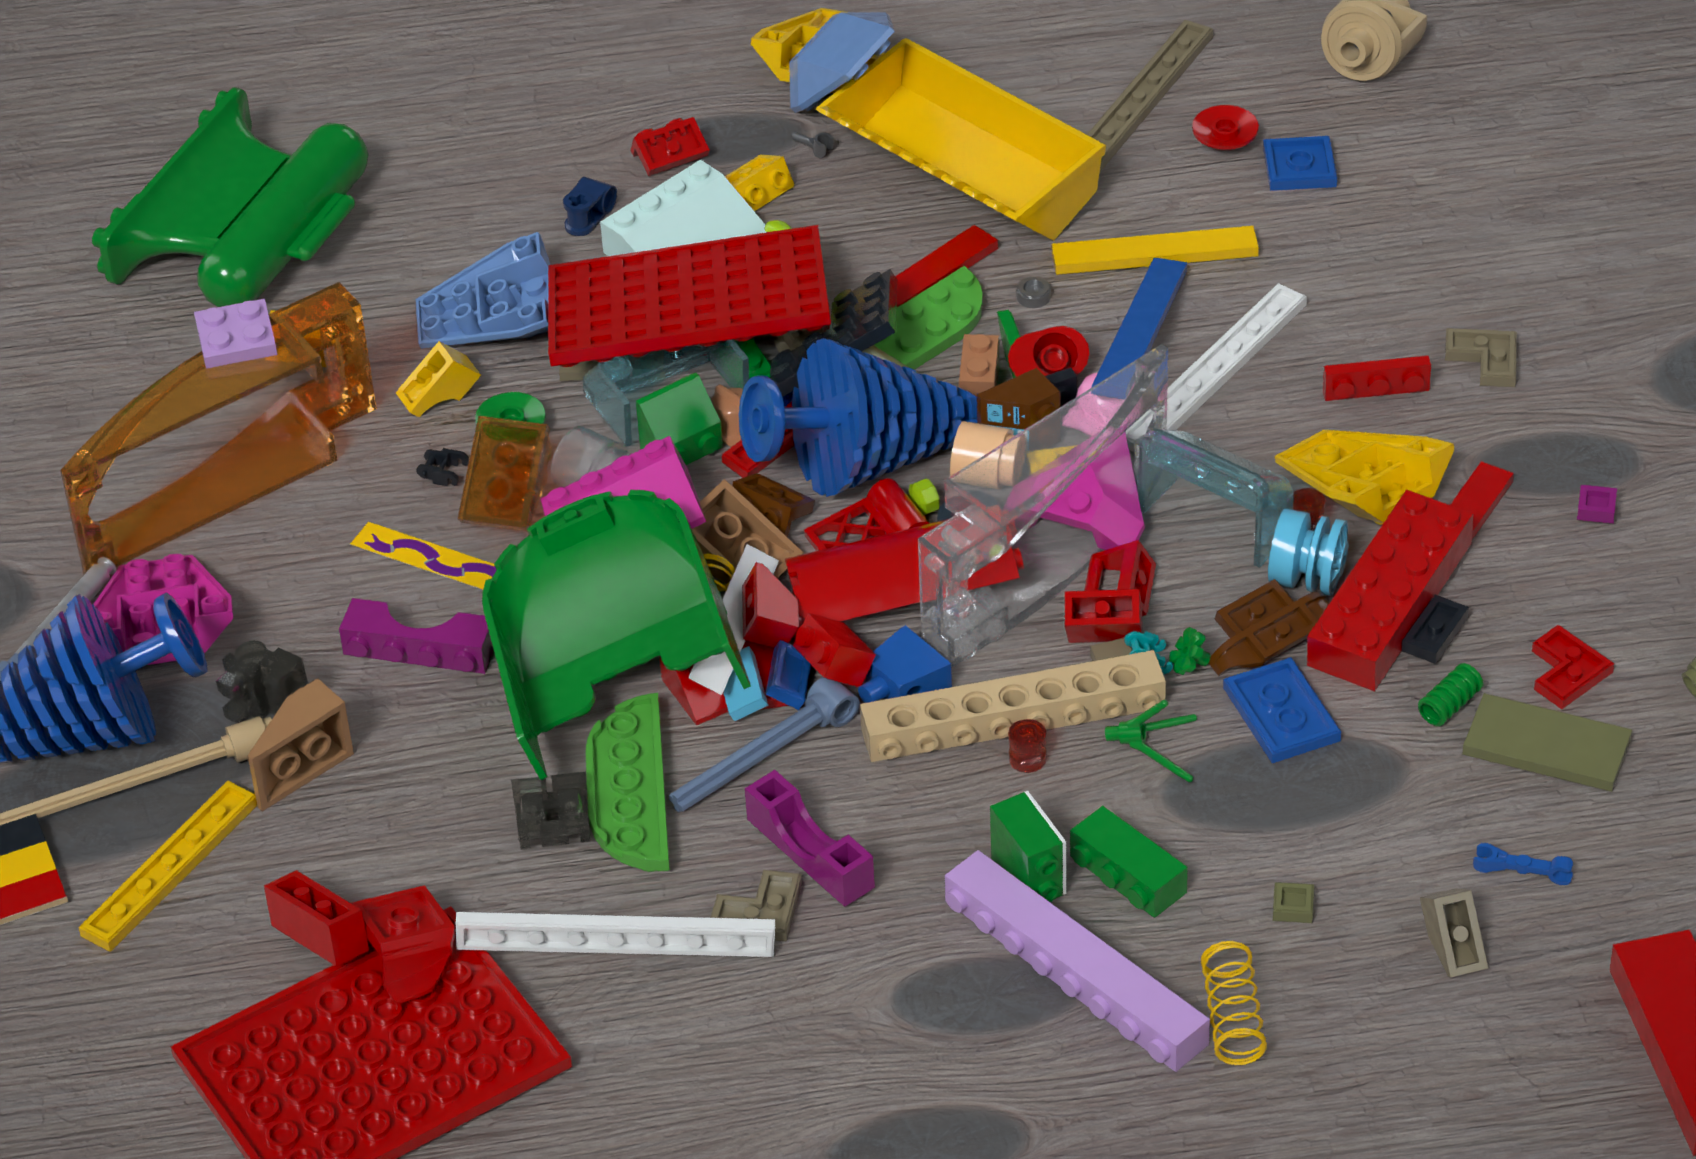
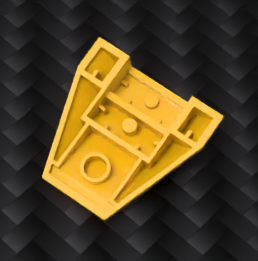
[751,8,885,93]
[1275,430,1454,525]

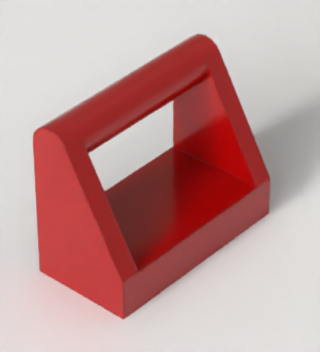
[1084,540,1156,617]

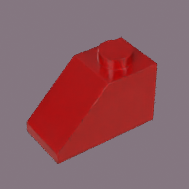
[742,562,802,648]
[659,655,728,726]

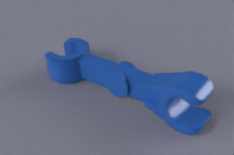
[1473,843,1573,885]

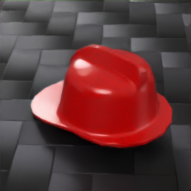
[1008,326,1090,377]

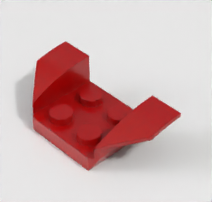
[351,885,455,1005]

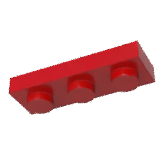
[1323,355,1431,401]

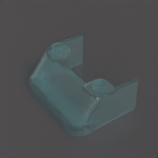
[582,339,749,447]
[1139,429,1293,568]

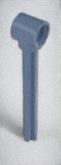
[669,677,860,812]

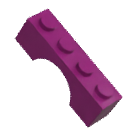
[339,598,494,674]
[745,770,875,907]

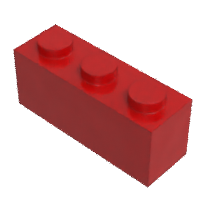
[264,870,369,967]

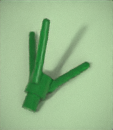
[1105,700,1197,782]

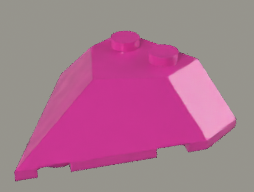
[1002,420,1145,550]

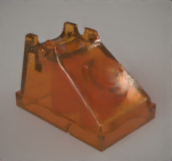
[457,416,553,532]

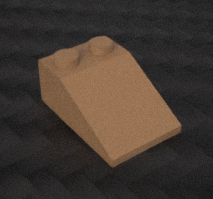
[692,479,804,584]
[248,678,354,812]

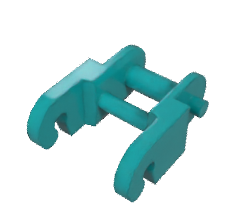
[1124,631,1173,675]

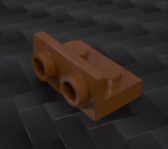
[732,473,815,537]

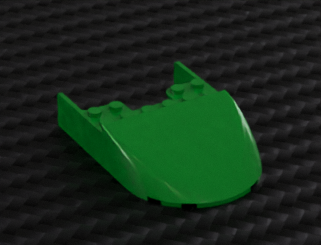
[482,489,751,780]

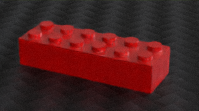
[1307,489,1473,692]

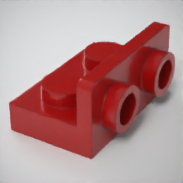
[630,117,710,176]

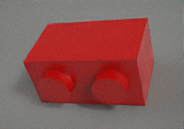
[1065,589,1143,643]
[793,613,876,687]

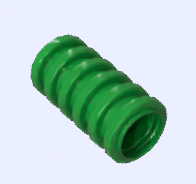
[1418,663,1484,727]

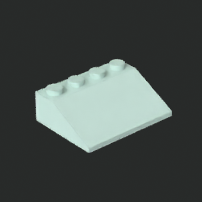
[600,160,766,256]

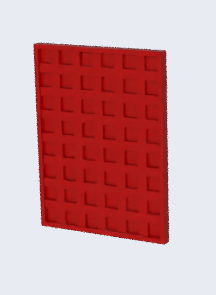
[548,225,831,367]

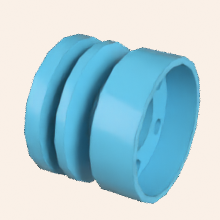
[1268,508,1349,596]

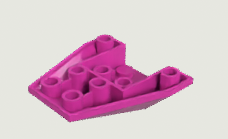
[94,554,233,665]

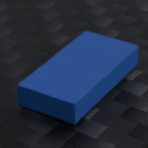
[766,640,811,710]

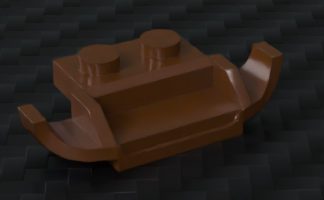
[1208,579,1330,676]

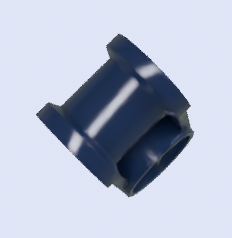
[563,177,617,236]

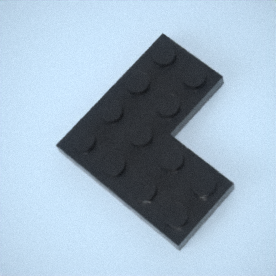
[770,269,898,397]

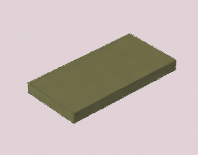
[1462,693,1632,792]

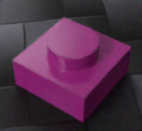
[1577,485,1617,524]

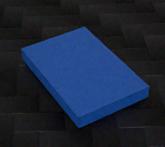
[1223,657,1341,763]

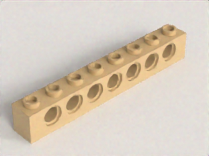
[860,650,1166,762]

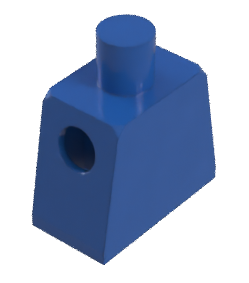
[858,625,952,703]

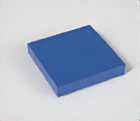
[1263,136,1337,191]

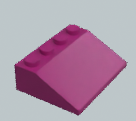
[540,436,706,529]

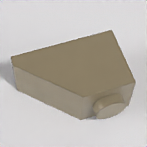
[1420,888,1488,978]

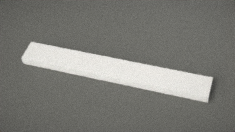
[1125,283,1307,458]
[456,912,775,957]

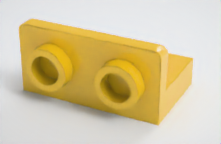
[725,154,794,211]

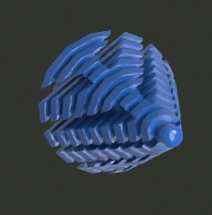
[739,338,977,497]
[0,592,208,763]

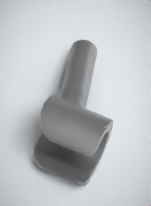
[792,132,834,158]

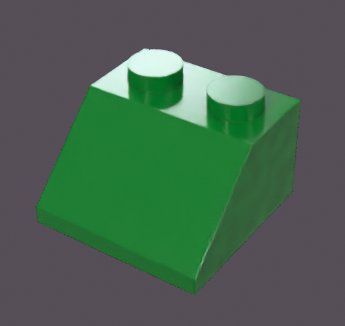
[636,372,723,465]

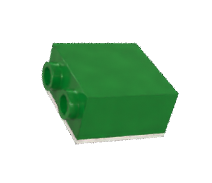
[990,791,1066,902]

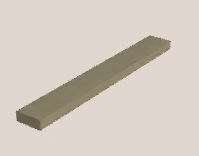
[1087,20,1213,172]

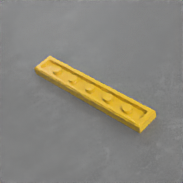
[1051,226,1259,275]
[78,781,257,952]

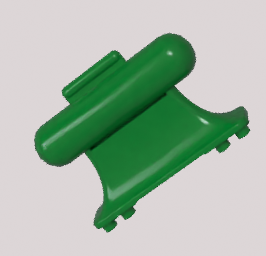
[92,87,369,307]

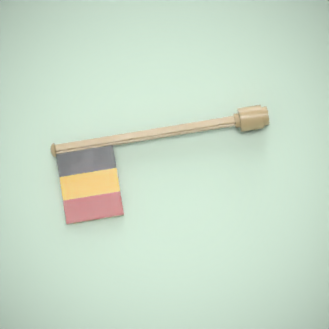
[0,716,272,925]

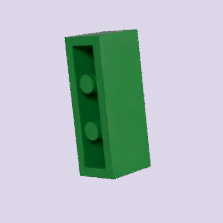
[1070,806,1188,918]

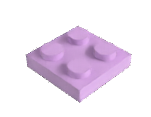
[194,299,277,369]

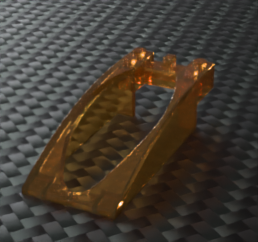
[60,282,377,575]

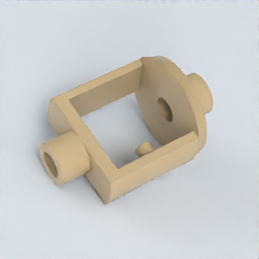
[1321,0,1427,81]

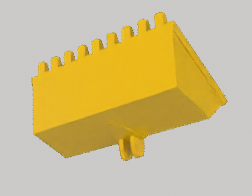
[815,38,1106,241]

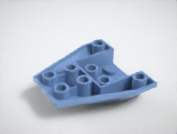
[789,12,895,113]
[416,232,551,349]

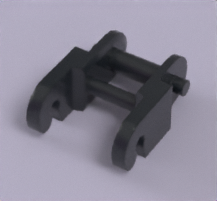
[416,448,470,486]

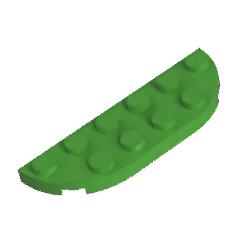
[874,266,983,370]
[586,693,670,872]

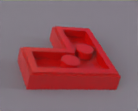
[1532,624,1614,709]

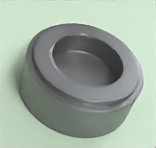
[1016,277,1051,308]

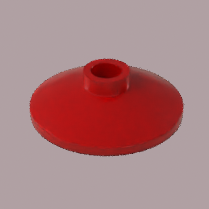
[1192,105,1259,150]

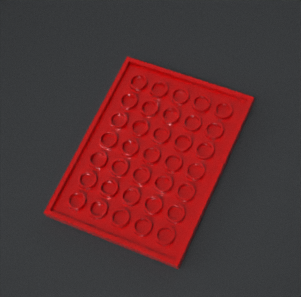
[170,906,572,1159]

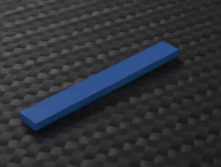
[1091,257,1187,402]

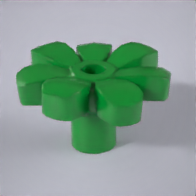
[1169,627,1211,675]

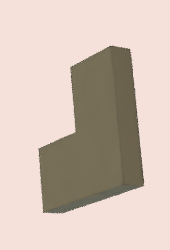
[1445,328,1517,387]
[710,870,802,942]

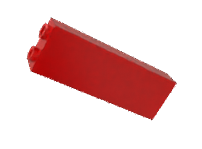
[1610,929,1696,1156]

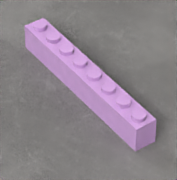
[945,850,1210,1072]

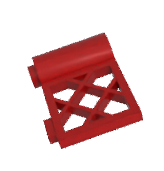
[804,478,930,551]

